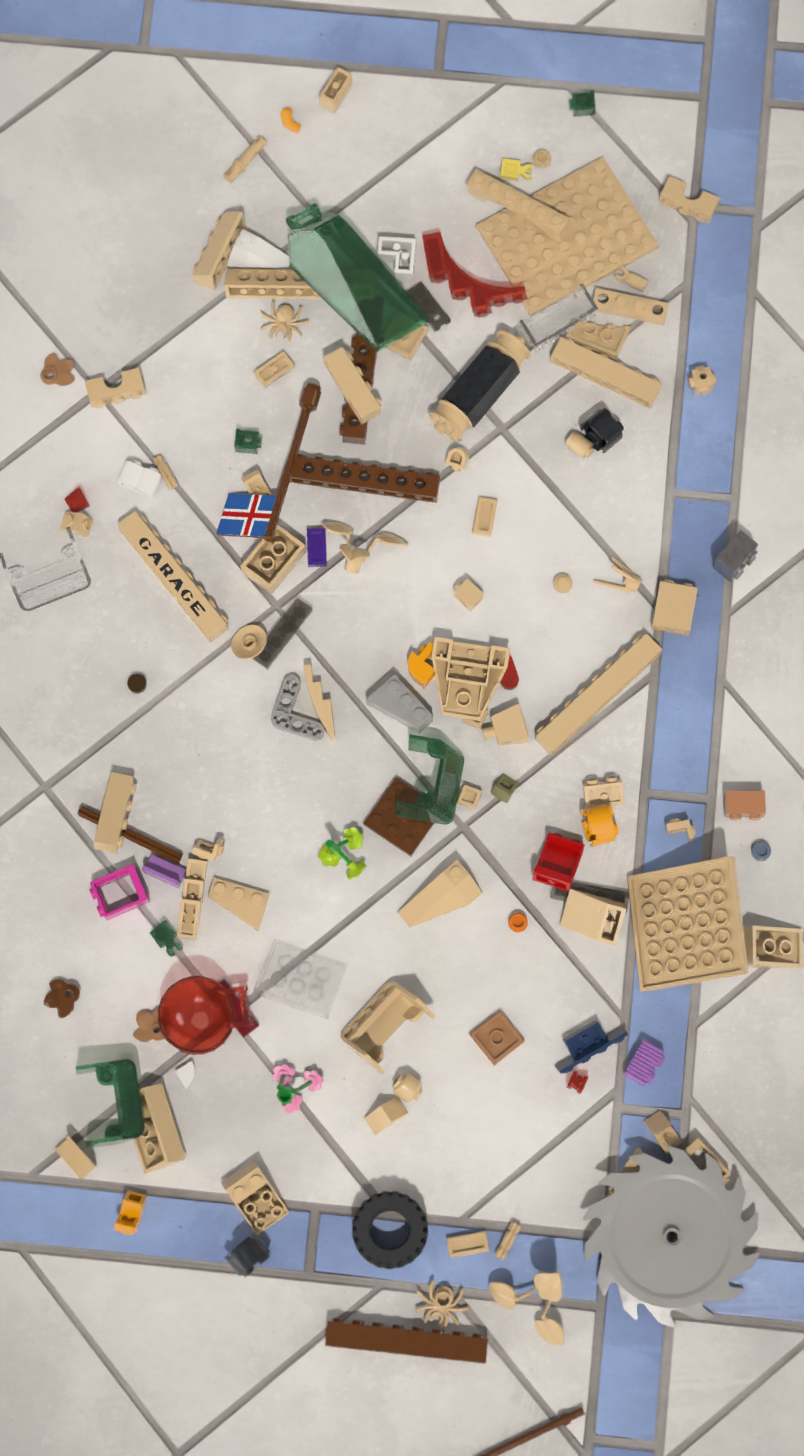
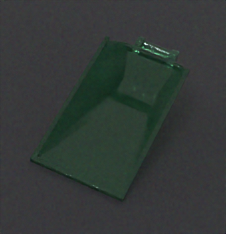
[286,203,429,352]

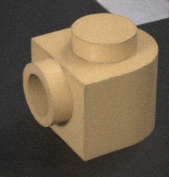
[445,447,469,471]

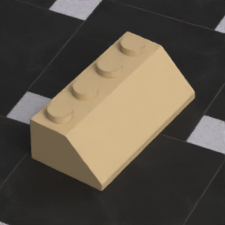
[192,212,246,290]
[121,1084,186,1174]

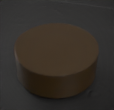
[127,674,147,694]

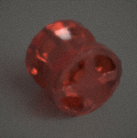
[566,1070,589,1095]

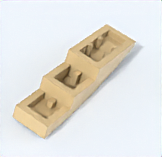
[303,664,335,741]
[177,858,208,940]

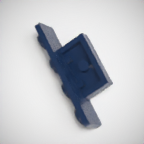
[555,1020,628,1074]

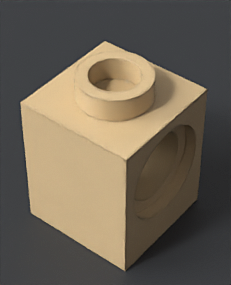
[454,578,484,612]

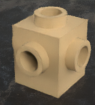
[688,366,716,395]

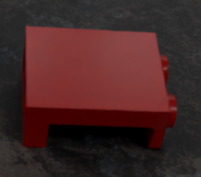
[532,833,585,892]

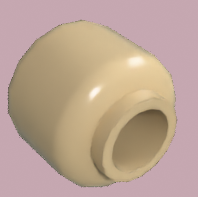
[392,1072,423,1102]

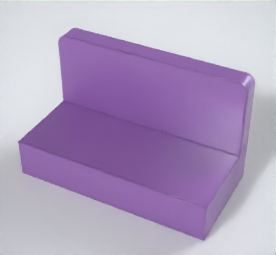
[142,855,186,889]

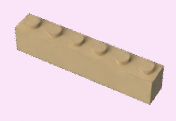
[551,337,662,409]

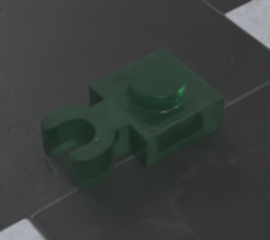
[150,921,183,957]

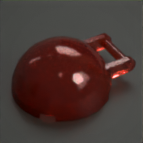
[158,976,254,1055]

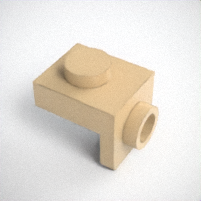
[241,470,271,496]
[60,512,93,537]
[665,819,696,842]
[192,837,225,862]

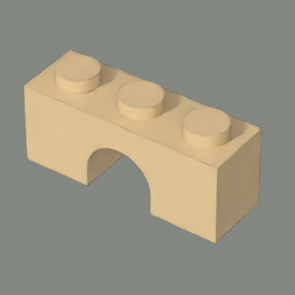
[659,176,720,224]
[85,368,146,408]

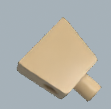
[482,704,529,746]

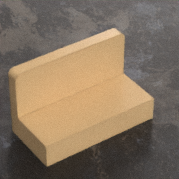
[55,1135,97,1180]

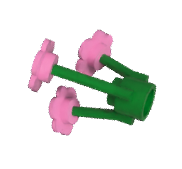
[273,1064,323,1113]

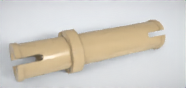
[223,136,267,183]

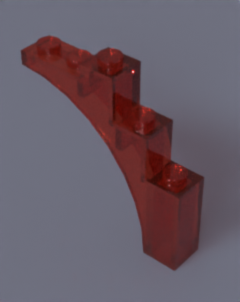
[422,232,528,318]

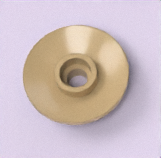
[231,625,267,659]

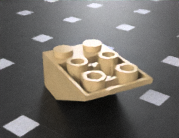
[560,888,627,946]
[221,1160,290,1235]

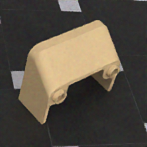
[341,981,435,1075]

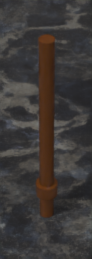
[479,1407,585,1456]

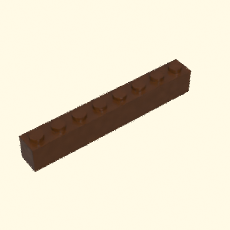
[325,1318,488,1364]

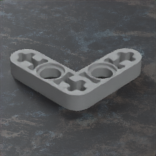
[271,675,325,741]

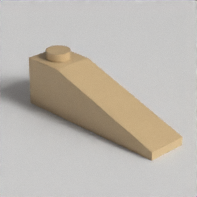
[398,860,482,928]

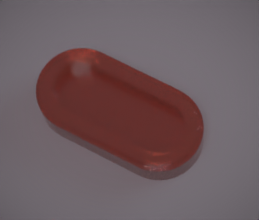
[500,655,519,690]

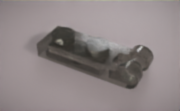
[406,282,451,332]

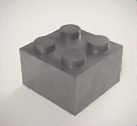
[713,530,758,583]

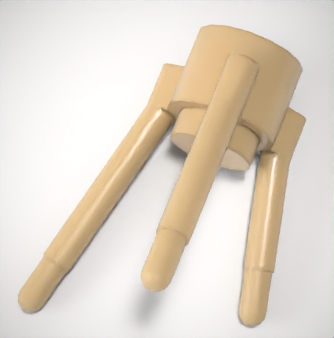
[593,557,643,593]

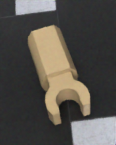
[615,266,648,292]

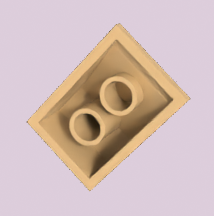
[743,925,803,968]

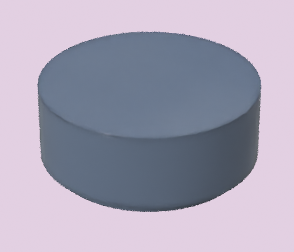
[751,841,771,861]

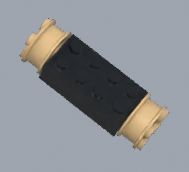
[429,328,531,442]

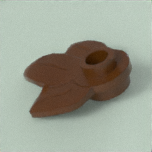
[44,979,80,1018]

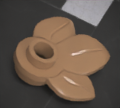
[40,353,75,386]
[133,1007,168,1042]

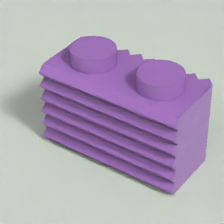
[624,1040,666,1087]

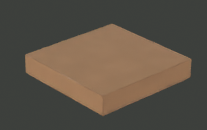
[469,1011,525,1066]

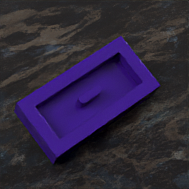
[307,528,327,567]

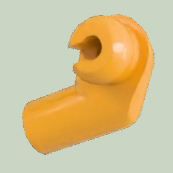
[280,108,301,133]

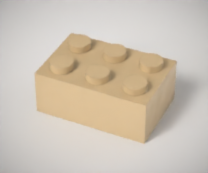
[240,524,307,595]

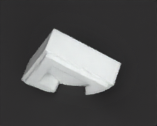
[175,1061,195,1088]

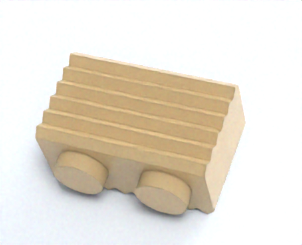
[319,67,353,113]

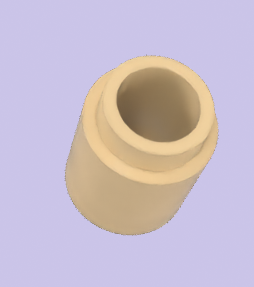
[566,432,594,459]

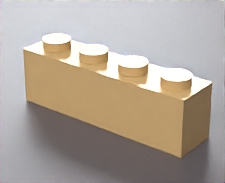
[323,347,382,424]
[94,772,137,853]

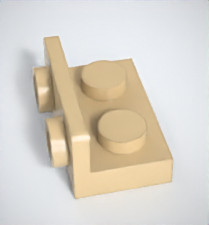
[582,776,624,808]

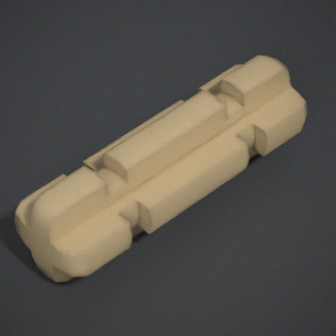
[153,455,178,490]
[495,1222,521,1260]

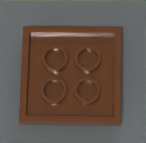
[363,777,444,857]

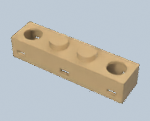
[592,288,669,326]

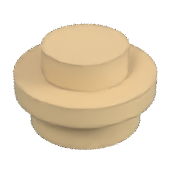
[533,150,551,168]
[553,574,572,593]

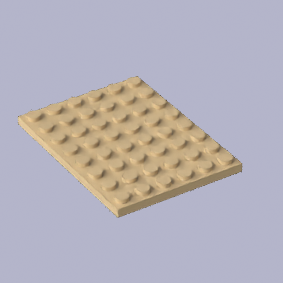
[476,157,659,317]

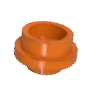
[508,913,528,933]

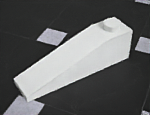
[226,229,309,270]

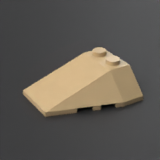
[432,637,510,721]

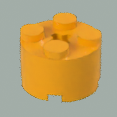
[581,804,619,847]

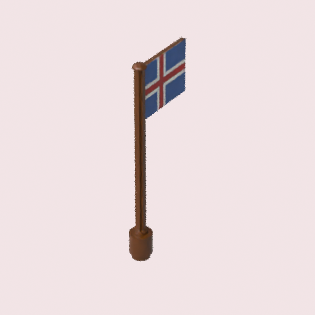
[216,383,321,542]

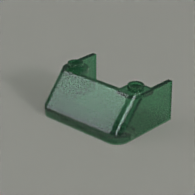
[396,734,464,825]
[75,1059,145,1149]

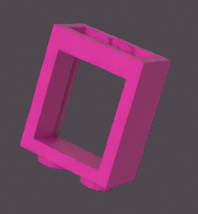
[89,864,150,921]

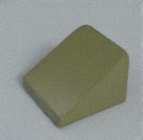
[491,774,519,803]

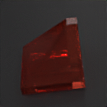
[64,487,89,513]

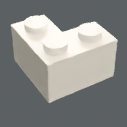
[377,236,416,282]

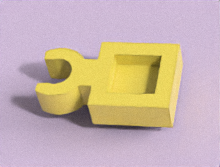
[500,159,533,181]

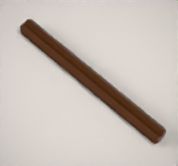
[77,806,183,863]

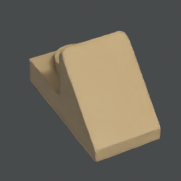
[643,1110,682,1154]

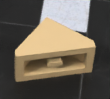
[364,1097,408,1135]

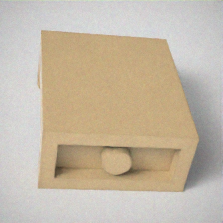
[651,580,698,636]

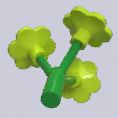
[318,827,366,880]

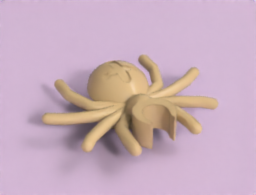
[260,301,309,342]
[416,1280,469,1329]

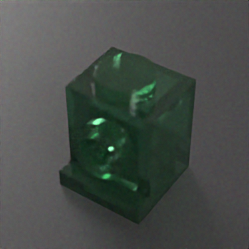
[568,90,596,117]
[234,429,262,454]

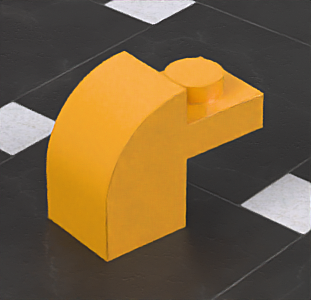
[408,642,435,689]
[114,1190,147,1235]

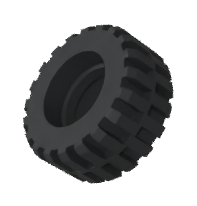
[352,1191,428,1269]

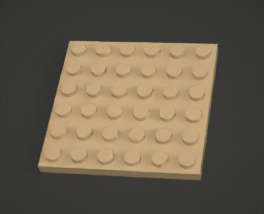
[627,856,749,992]

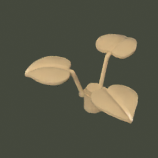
[321,522,408,574]
[488,1272,564,1346]

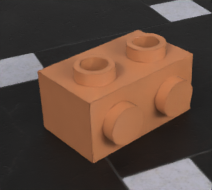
[725,791,766,820]

